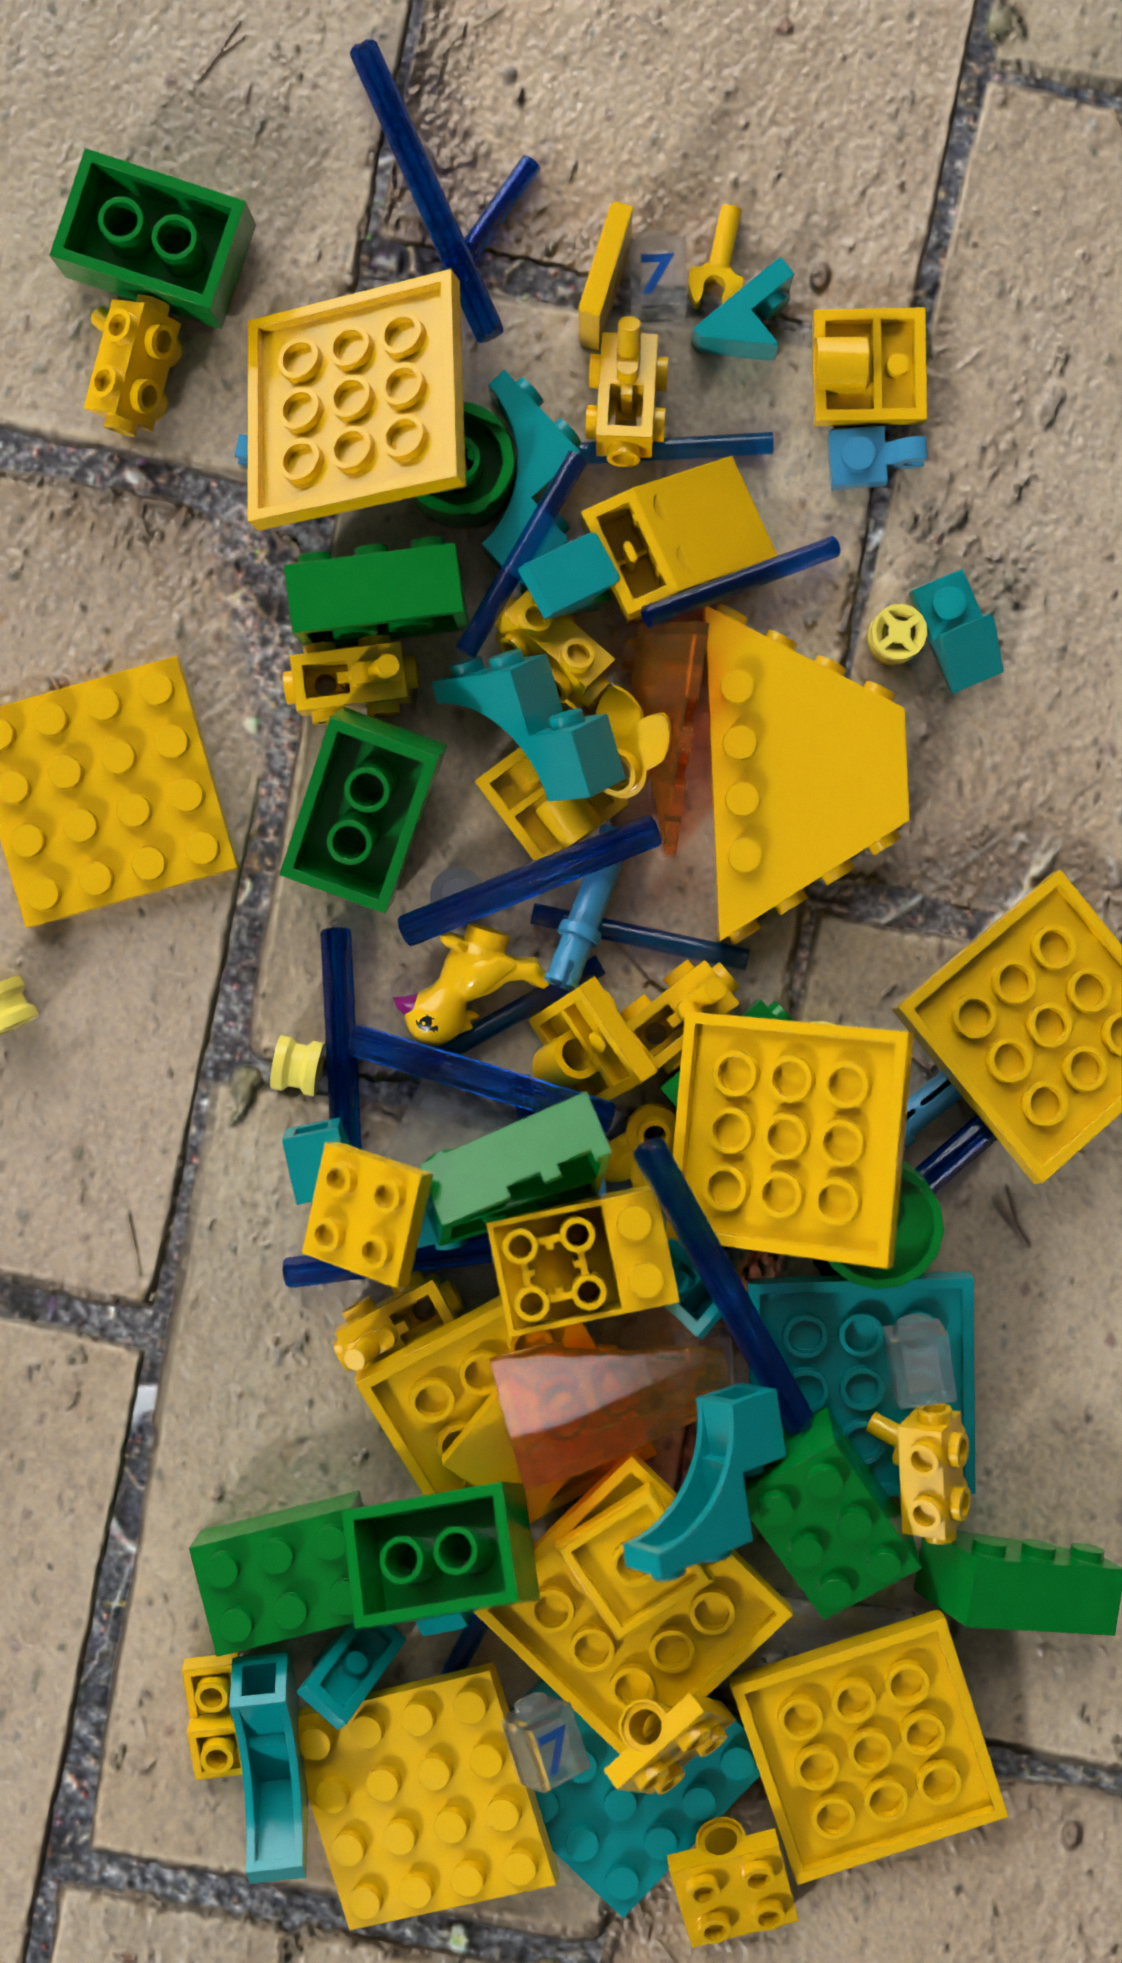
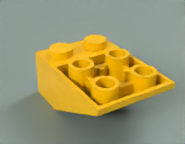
[581,455,778,626]
[486,1184,680,1337]

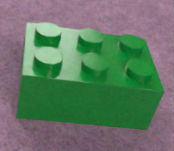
[49,148,256,330]
[284,537,470,647]
[279,706,448,914]
[743,1407,922,1620]
[341,1481,540,1629]
[189,1491,363,1657]

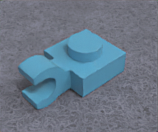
[827,426,927,490]

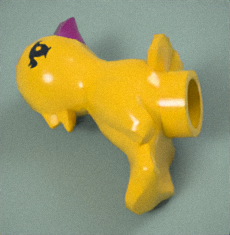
[393,923,550,1046]

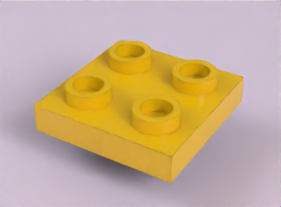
[812,307,927,427]
[474,747,630,871]
[528,976,658,1108]
[302,1141,433,1288]
[604,1693,736,1795]
[667,1817,799,1948]

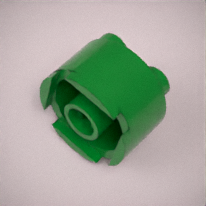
[412,401,516,529]

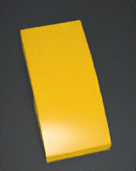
[181,1652,243,1780]

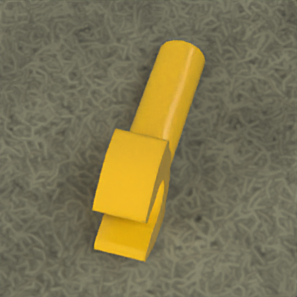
[687,204,744,309]

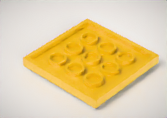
[248,269,466,531]
[0,655,241,929]
[892,869,1122,1184]
[666,1011,914,1268]
[354,1295,657,1521]
[474,1449,793,1755]
[728,1608,1009,1885]
[298,1662,560,1931]

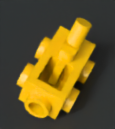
[83,295,182,437]
[585,316,668,467]
[490,590,615,709]
[283,635,420,725]
[620,959,740,1074]
[332,1270,465,1373]
[866,1402,971,1545]

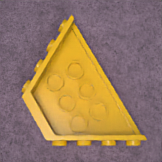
[702,604,910,945]

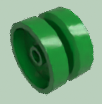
[828,1160,944,1289]

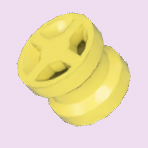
[866,604,928,666]
[0,975,40,1036]
[270,1035,326,1097]

